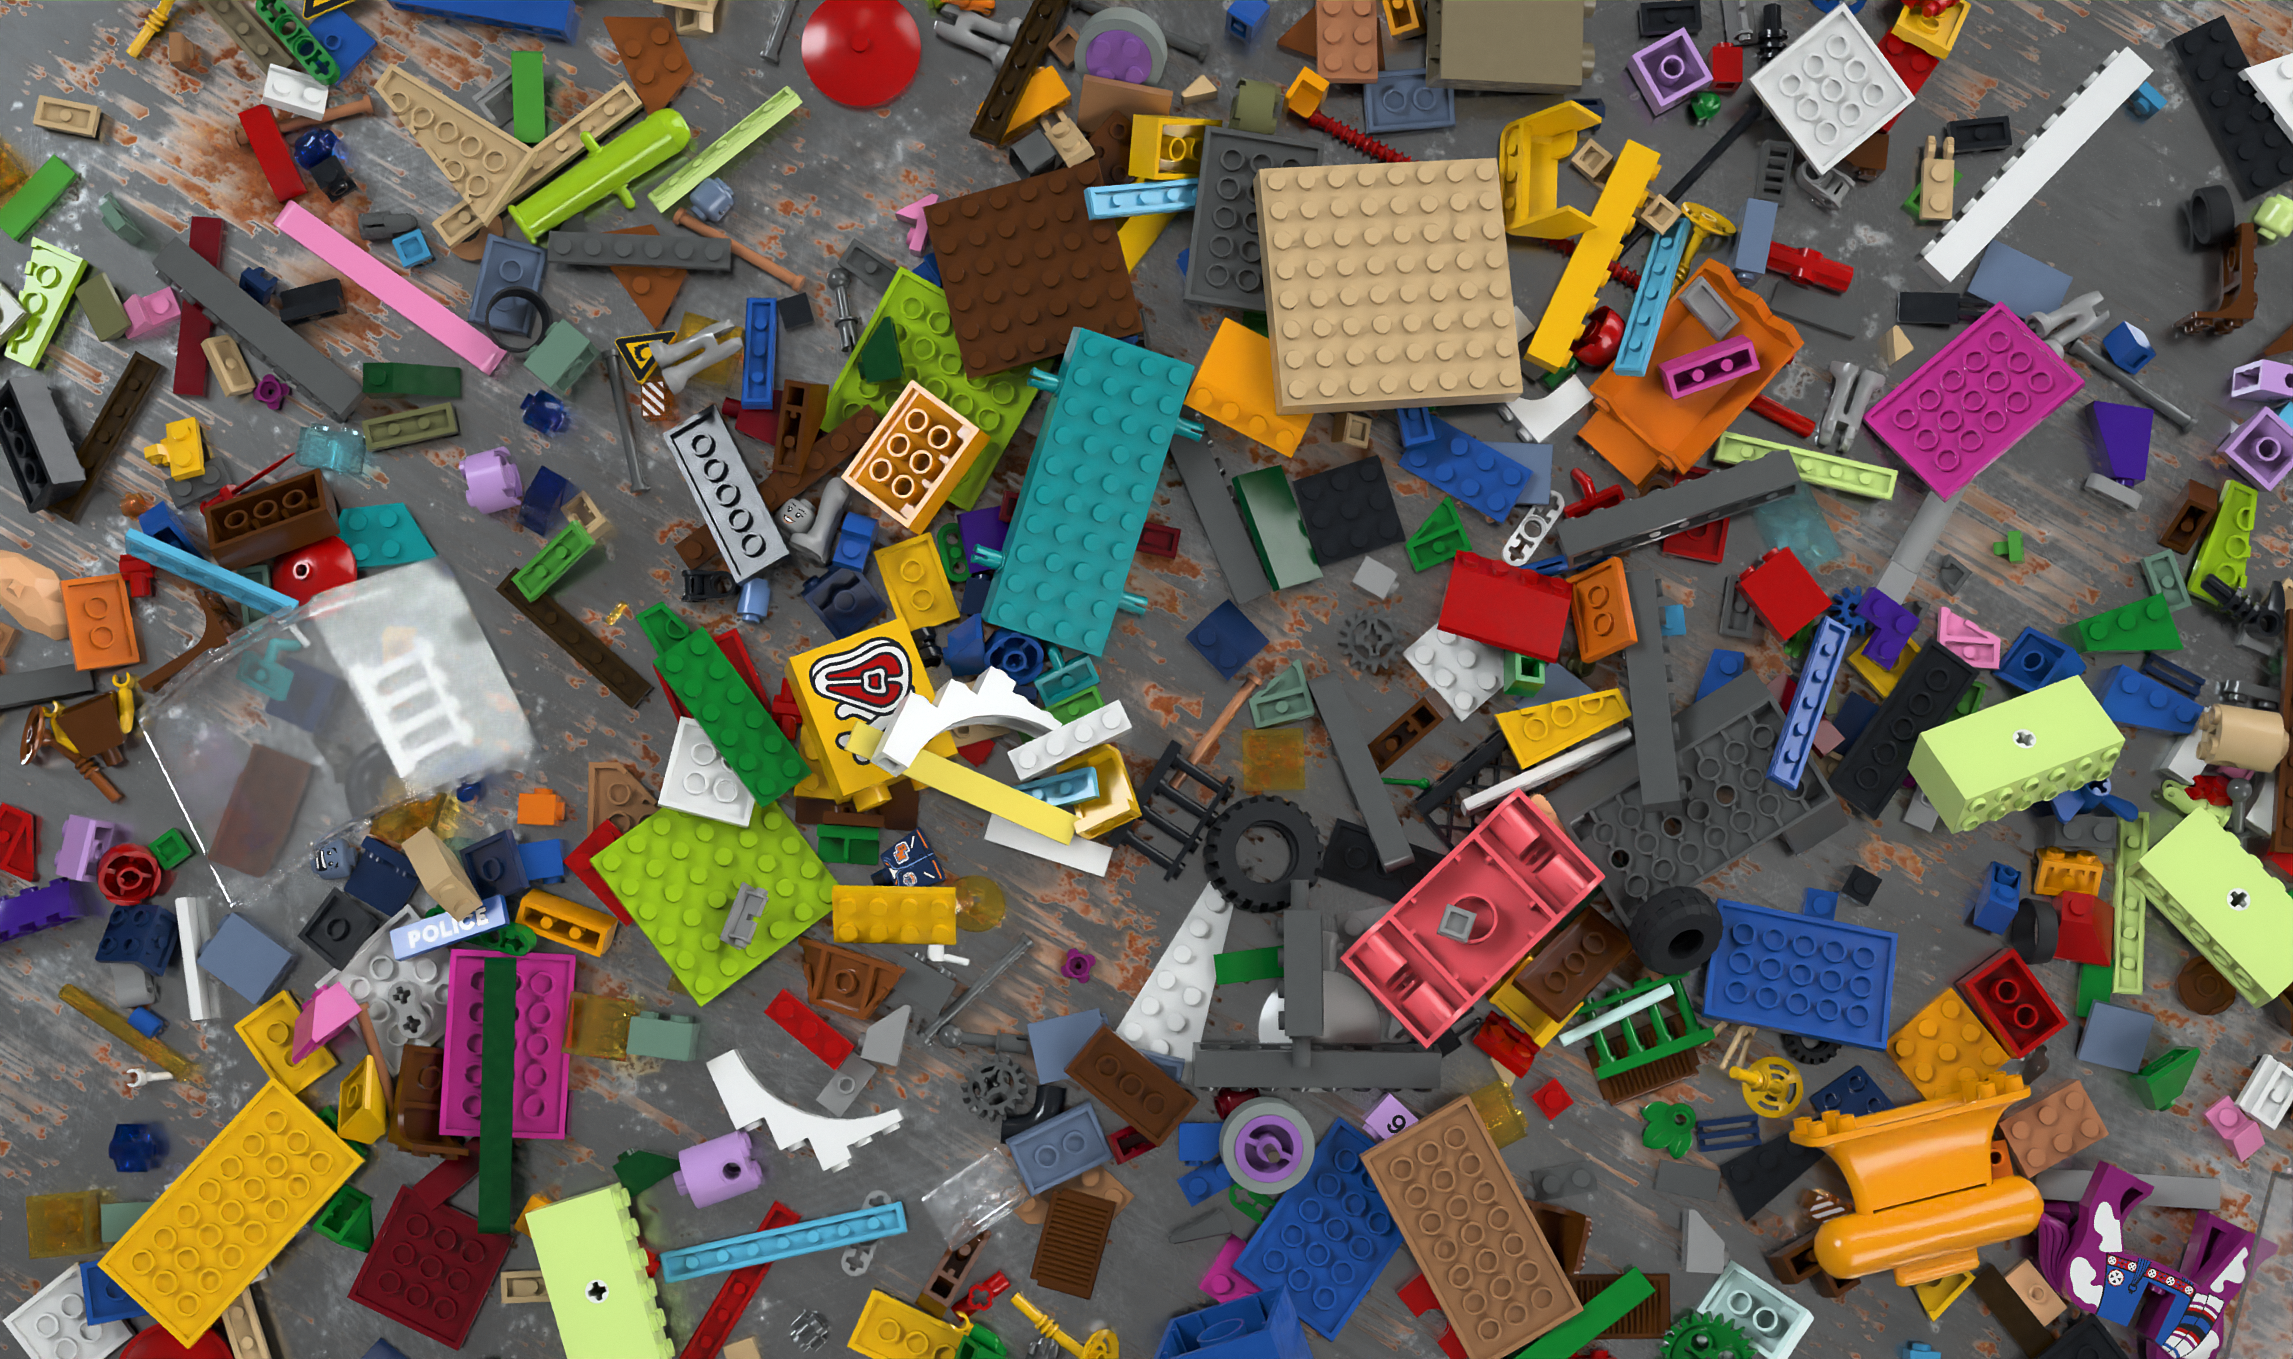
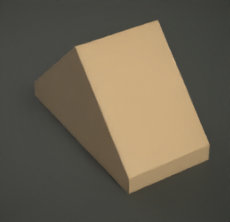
[560,490,613,541]

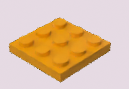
[1884,987,2011,1101]

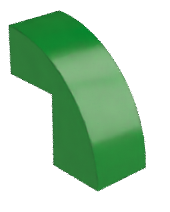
[1213,945,1284,985]

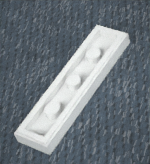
[175,897,211,1021]

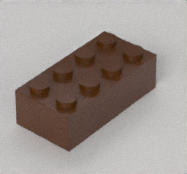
[204,468,341,572]

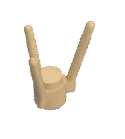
[1700,1021,1758,1070]

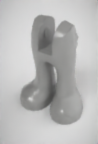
[933,3,1024,71]
[2025,290,2110,359]
[648,319,743,395]
[1819,361,1886,452]
[788,477,853,567]

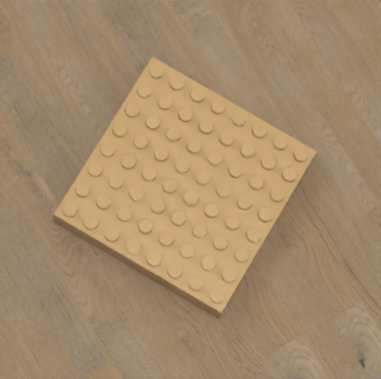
[1253,158,1523,415]

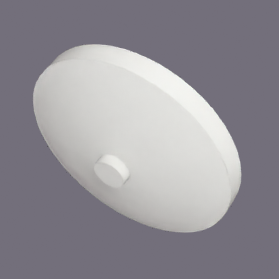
[1258,971,1381,1093]

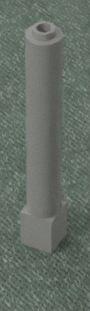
[1872,481,1971,605]

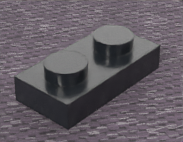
[1639,0,1702,35]
[1946,115,2012,153]

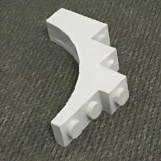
[870,666,1062,777]
[706,1049,904,1173]

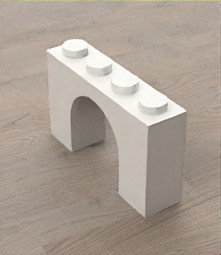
[1497,306,1594,444]
[1007,700,1132,784]
[2158,706,2276,836]

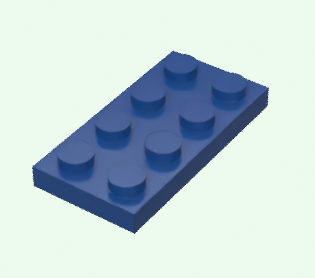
[1398,413,1534,525]

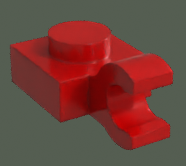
[2184,775,2233,806]

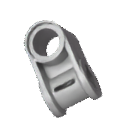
[1795,160,1856,211]

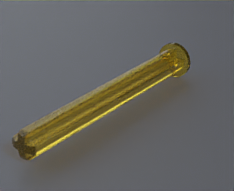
[58,984,195,1084]

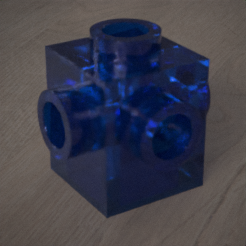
[109,1124,158,1173]

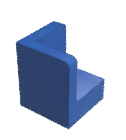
[2103,321,2157,375]

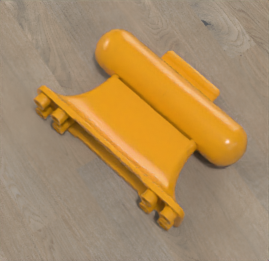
[1789,1071,2044,1287]

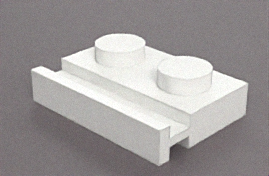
[261,63,329,121]
[2234,1054,2293,1131]

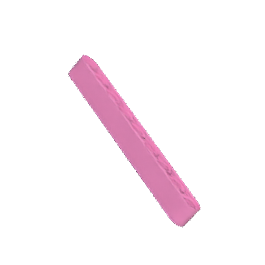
[272,200,507,376]

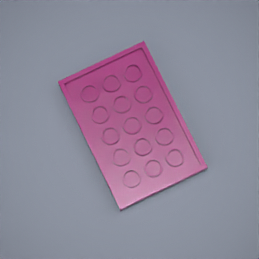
[1862,301,2085,503]
[439,948,576,1140]

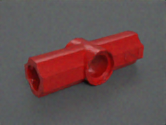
[1766,241,1854,293]

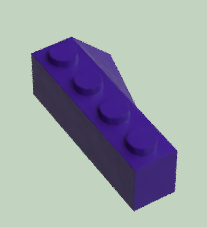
[0,877,89,944]

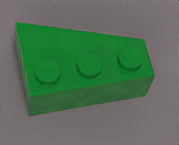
[2067,592,2184,654]

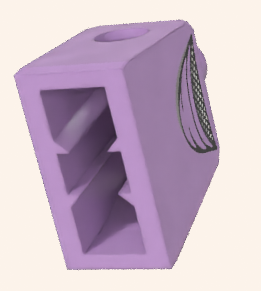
[2231,359,2293,404]

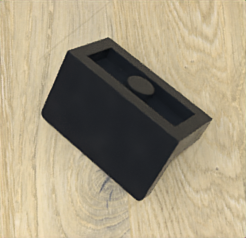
[279,278,347,328]

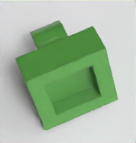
[1993,530,2025,564]

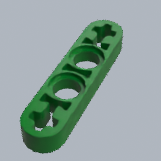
[255,0,341,86]
[425,904,537,956]

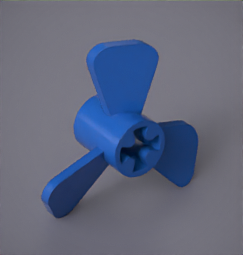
[2050,777,2138,824]

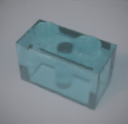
[295,423,366,475]

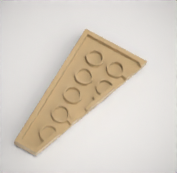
[374,63,538,227]

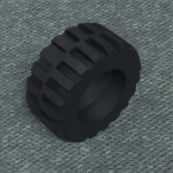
[1203,794,1324,914]

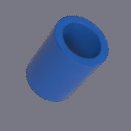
[127,1006,164,1039]

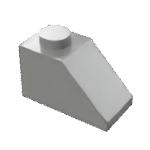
[857,1004,913,1066]
[1681,1207,1729,1274]

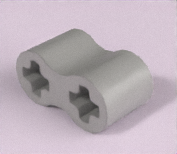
[110,963,155,1009]
[388,981,432,1038]

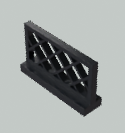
[1409,727,1550,852]

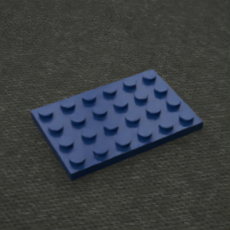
[1701,898,1898,1053]
[1231,1117,1404,1342]

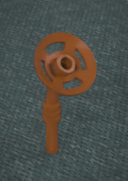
[20,705,122,804]

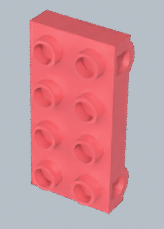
[1340,787,1606,1051]

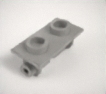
[1722,0,1758,46]
[719,882,769,950]

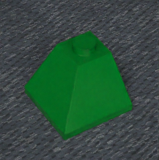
[2127,1046,2201,1112]

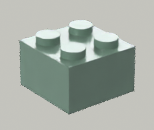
[523,318,600,398]
[626,1010,701,1062]

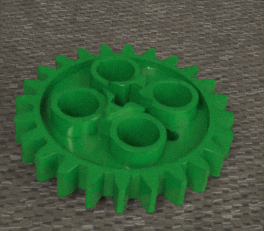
[1659,1311,1759,1359]

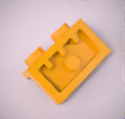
[2033,846,2104,897]

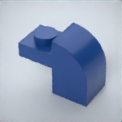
[832,511,879,573]

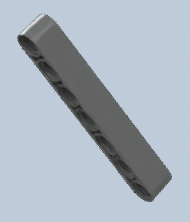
[1306,670,1415,874]

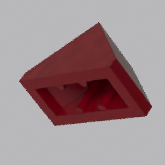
[1106,1124,1157,1165]

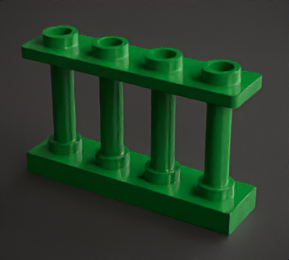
[1573,971,1716,1082]

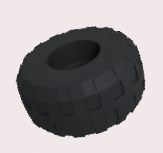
[1629,886,1724,975]

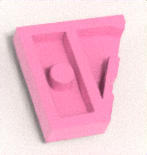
[1937,607,2001,670]

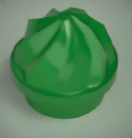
[1690,91,1721,121]

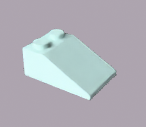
[1697,1260,1814,1359]

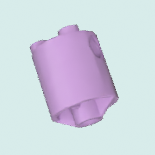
[673,1130,763,1209]

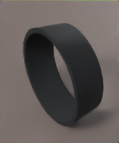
[485,286,552,353]
[2012,898,2059,965]

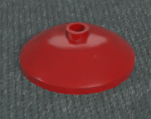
[271,535,357,621]

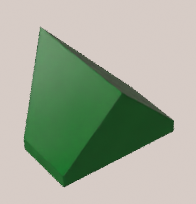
[312,1184,374,1253]

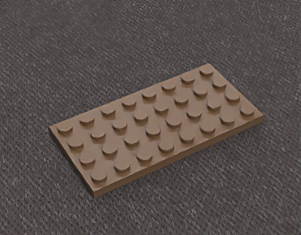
[1358,1094,1584,1359]

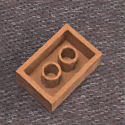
[1994,1078,2109,1178]

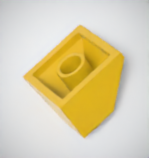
[337,1055,389,1145]

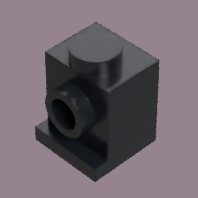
[309,154,358,203]

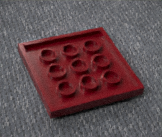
[347,1184,515,1351]

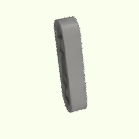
[841,1189,893,1276]

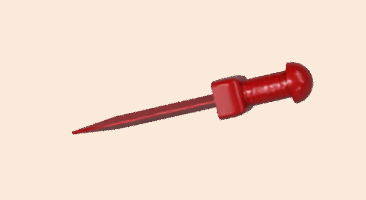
[200,453,295,516]

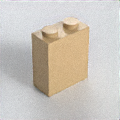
[401,826,483,922]

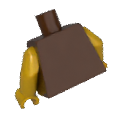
[42,672,135,767]

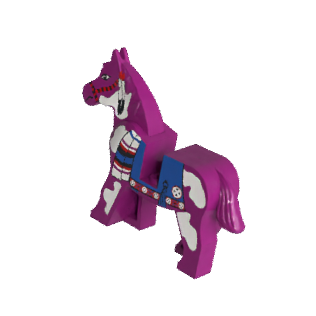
[2037,1160,2277,1359]

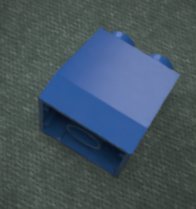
[1153,1284,1314,1359]

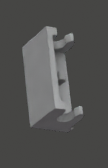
[472,67,514,129]

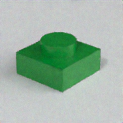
[148,828,193,870]

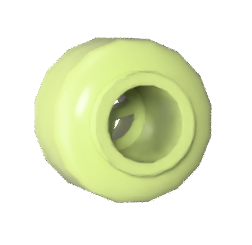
[2254,194,2293,241]

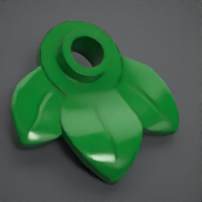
[1641,1101,1696,1159]

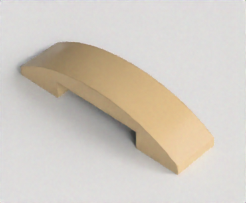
[1571,138,1683,236]

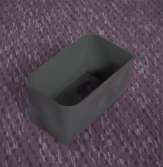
[1009,129,1056,180]

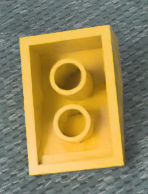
[1128,114,1223,180]

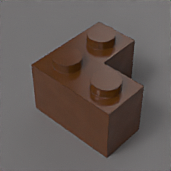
[1768,1228,1862,1298]

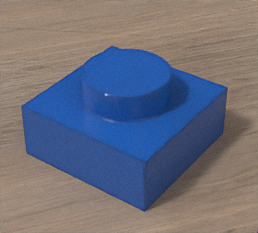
[1802,887,1839,921]

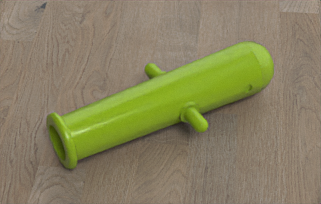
[507,108,691,245]

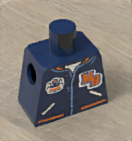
[870,827,947,887]

